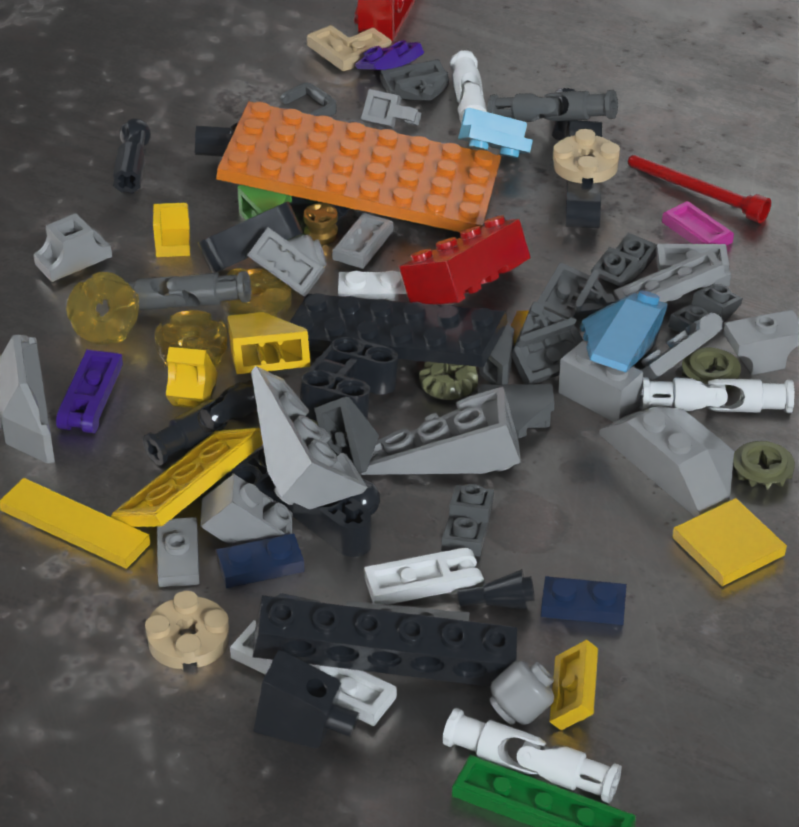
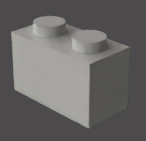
[558,341,643,422]

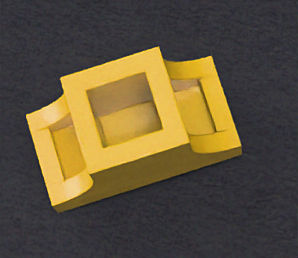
[166,347,218,408]

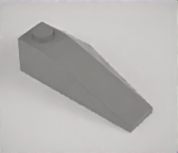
[251,366,367,509]
[361,386,521,475]

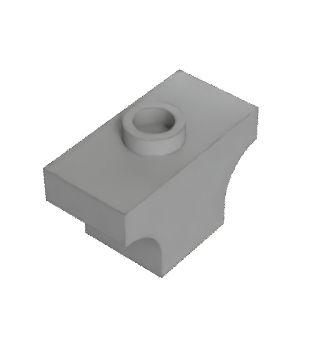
[33,213,112,282]
[723,310,799,375]

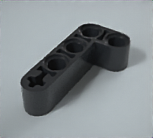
[226,448,372,557]

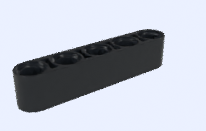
[566,120,602,228]

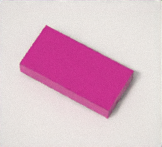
[662,201,734,246]

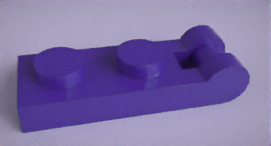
[56,349,123,434]

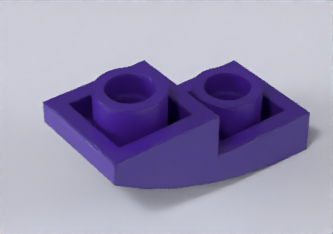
[355,40,425,70]

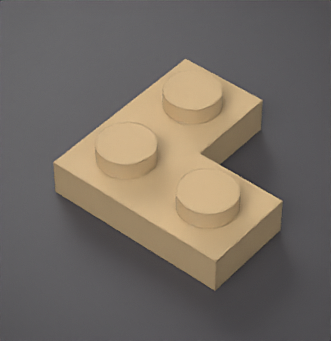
[307,25,392,71]

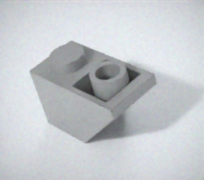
[200,474,293,546]

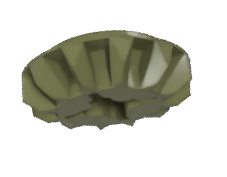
[682,347,741,389]
[420,362,478,400]
[733,441,795,490]

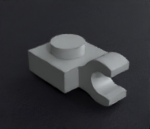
[361,89,422,129]

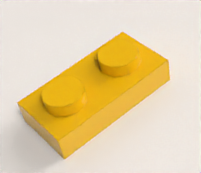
[549,639,598,731]

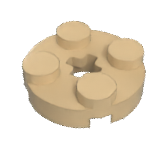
[553,129,620,183]
[145,591,230,669]

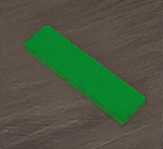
[452,755,636,827]

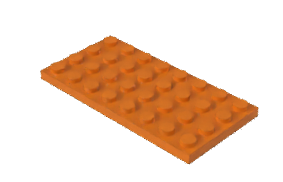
[216,101,501,232]

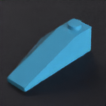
[580,291,668,372]

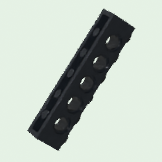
[253,595,517,687]

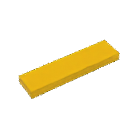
[0,478,150,569]

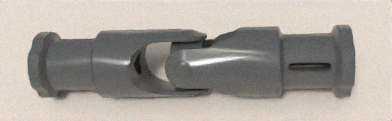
[487,90,618,122]
[106,271,252,312]

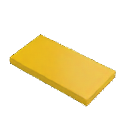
[111,428,263,527]

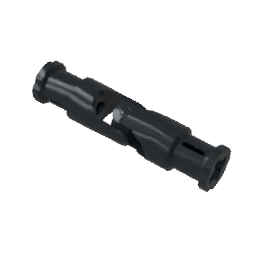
[143,371,275,465]

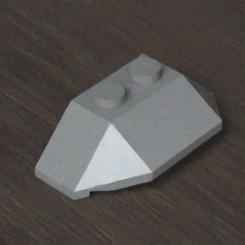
[0,335,55,463]
[599,407,734,517]

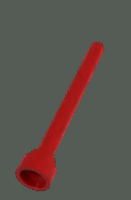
[628,155,771,224]

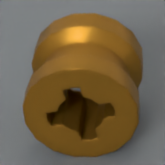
[304,203,338,245]

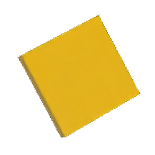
[672,498,787,586]

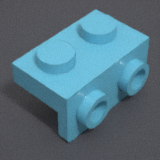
[458,108,533,158]

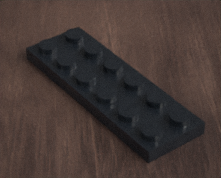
[289,293,508,367]

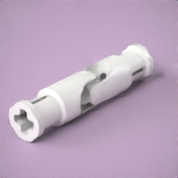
[450,50,487,143]
[641,377,795,413]
[443,708,622,804]

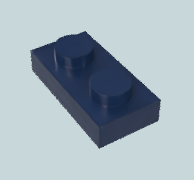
[216,533,305,589]
[541,576,627,625]

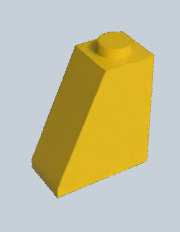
[227,312,311,375]

